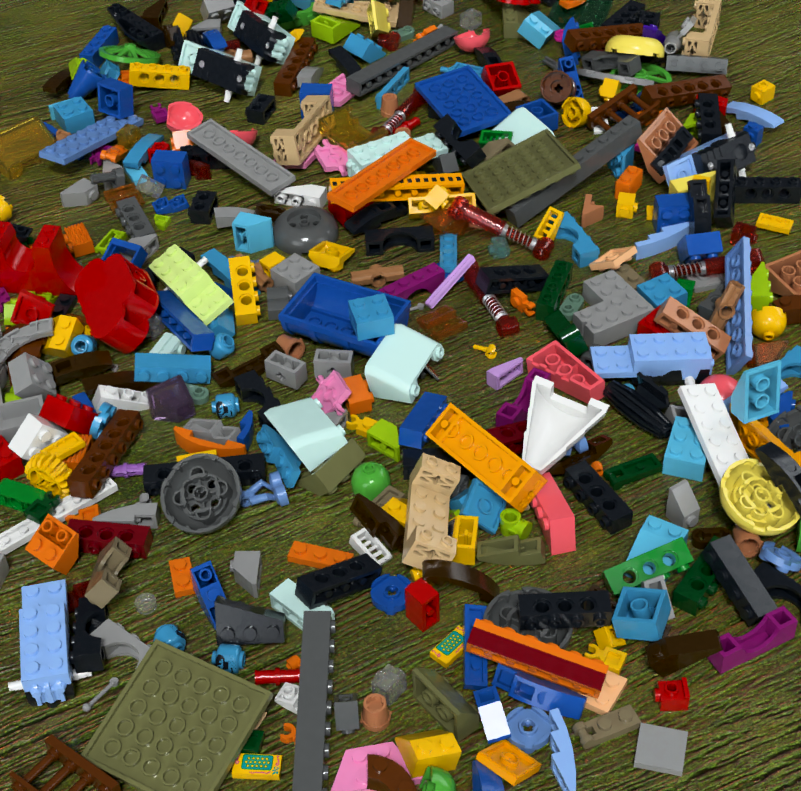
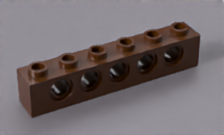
[564,23,644,52]
[273,37,318,97]
[640,74,732,109]
[67,409,143,499]

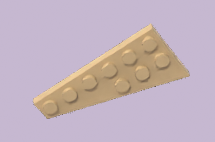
[312,0,399,28]

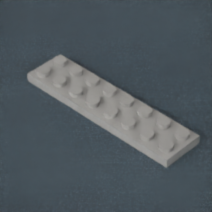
[186,119,296,196]

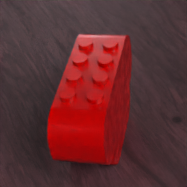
[74,253,159,354]

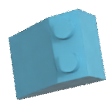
[517,11,561,49]
[731,360,782,424]
[623,515,689,582]

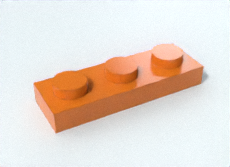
[287,541,354,569]

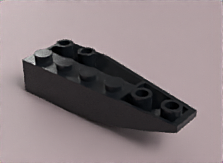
[107,3,166,52]

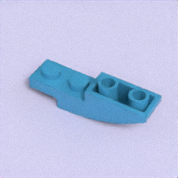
[256,424,302,488]

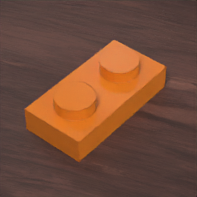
[169,556,195,598]

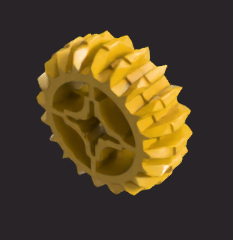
[24,451,72,499]

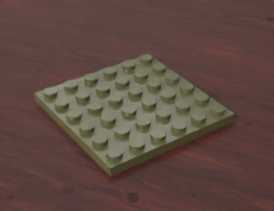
[461,129,581,216]
[81,639,274,791]

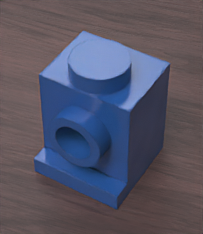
[743,121,764,147]

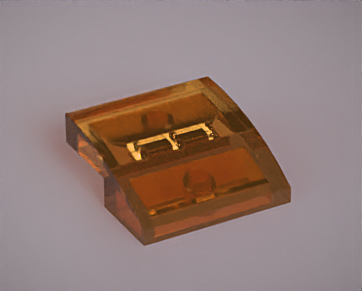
[103,183,145,213]
[416,305,468,342]

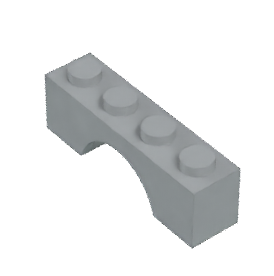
[90,618,151,669]

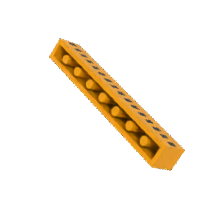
[329,173,465,204]

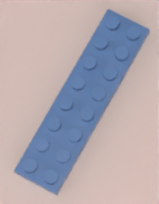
[39,115,144,165]
[725,236,754,375]

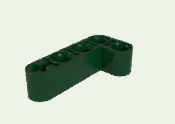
[543,309,589,357]

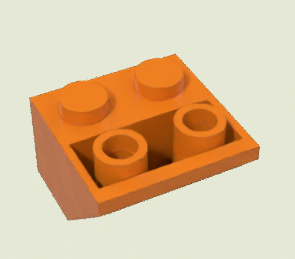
[25,513,79,575]

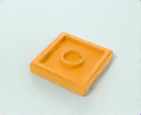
[476,739,542,786]

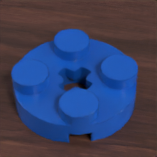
[370,574,411,615]

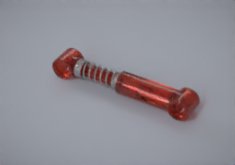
[370,87,427,141]
[447,196,555,261]
[648,248,766,279]
[457,259,520,338]

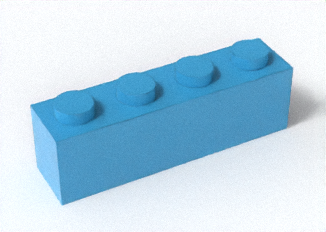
[134,353,211,384]

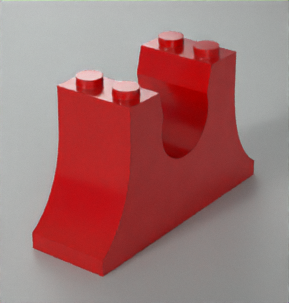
[0,221,84,296]

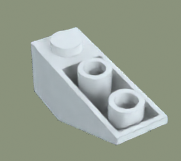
[274,184,328,208]
[92,385,156,414]

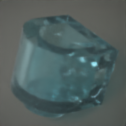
[488,237,511,260]

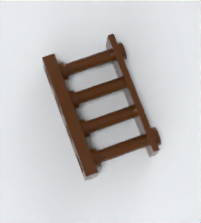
[587,84,660,131]
[9,734,121,791]

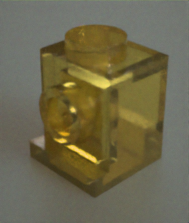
[116,124,141,149]

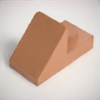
[581,194,604,228]

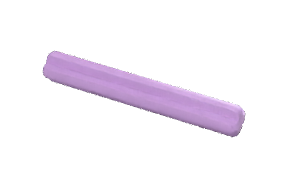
[425,254,475,309]

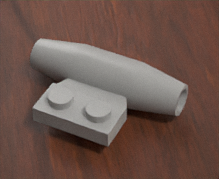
[663,15,697,54]

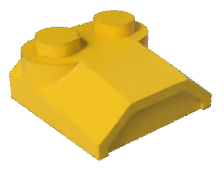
[308,241,355,272]

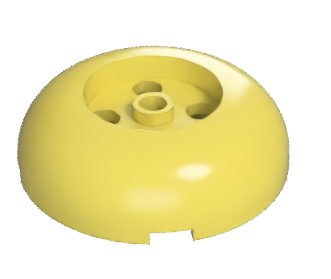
[605,35,665,58]
[719,458,800,536]

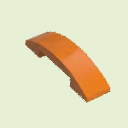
[173,426,247,457]

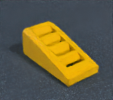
[533,206,565,246]

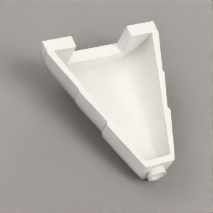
[522,375,610,475]

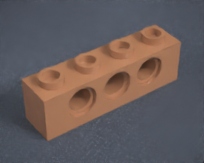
[654,296,732,361]

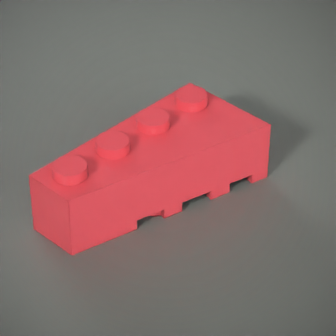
[526,340,605,404]
[530,472,576,556]

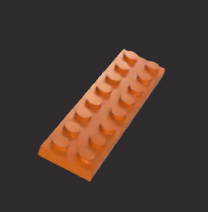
[327,138,437,213]

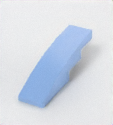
[726,101,784,128]
[633,222,690,260]
[549,708,576,791]

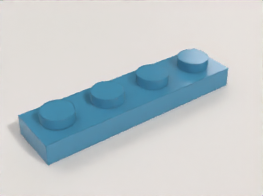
[375,66,410,110]
[440,233,457,273]

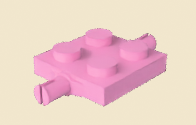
[314,139,348,177]
[311,370,352,416]

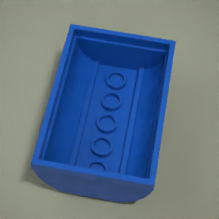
[278,272,411,357]

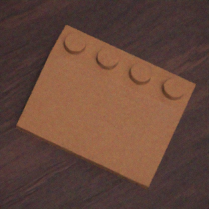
[637,107,699,184]
[765,250,801,296]

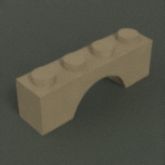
[85,536,132,609]

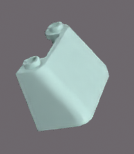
[487,107,555,145]
[364,323,444,404]
[264,397,348,472]

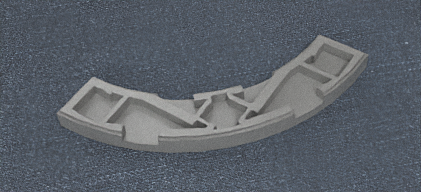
[577,68,654,86]
[0,317,54,368]

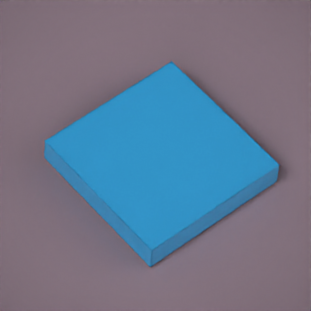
[459,478,507,535]

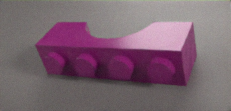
[377,262,445,299]
[496,367,551,427]
[707,605,798,674]

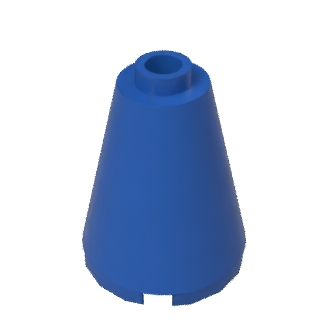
[67,60,107,99]

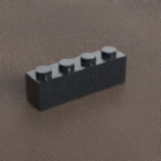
[403,448,478,480]
[701,535,778,627]

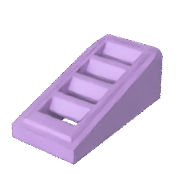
[486,357,523,391]

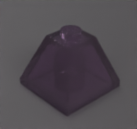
[146,375,196,423]

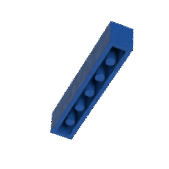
[154,290,215,352]

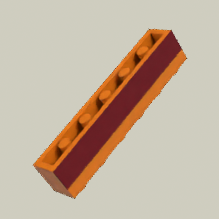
[466,618,609,699]

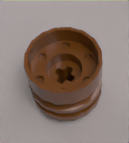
[540,70,577,106]

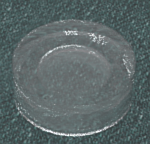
[134,593,157,615]

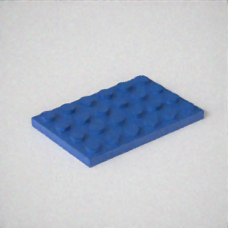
[415,65,512,138]

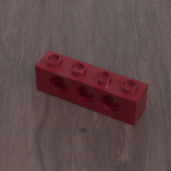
[486,420,527,454]
[67,519,153,559]

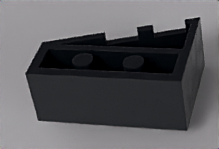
[214,595,286,646]

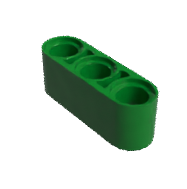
[0,478,46,512]

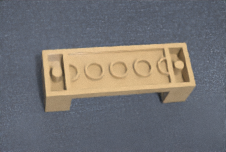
[681,0,722,56]
[270,95,335,166]
[402,453,461,570]

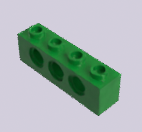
[601,537,694,598]

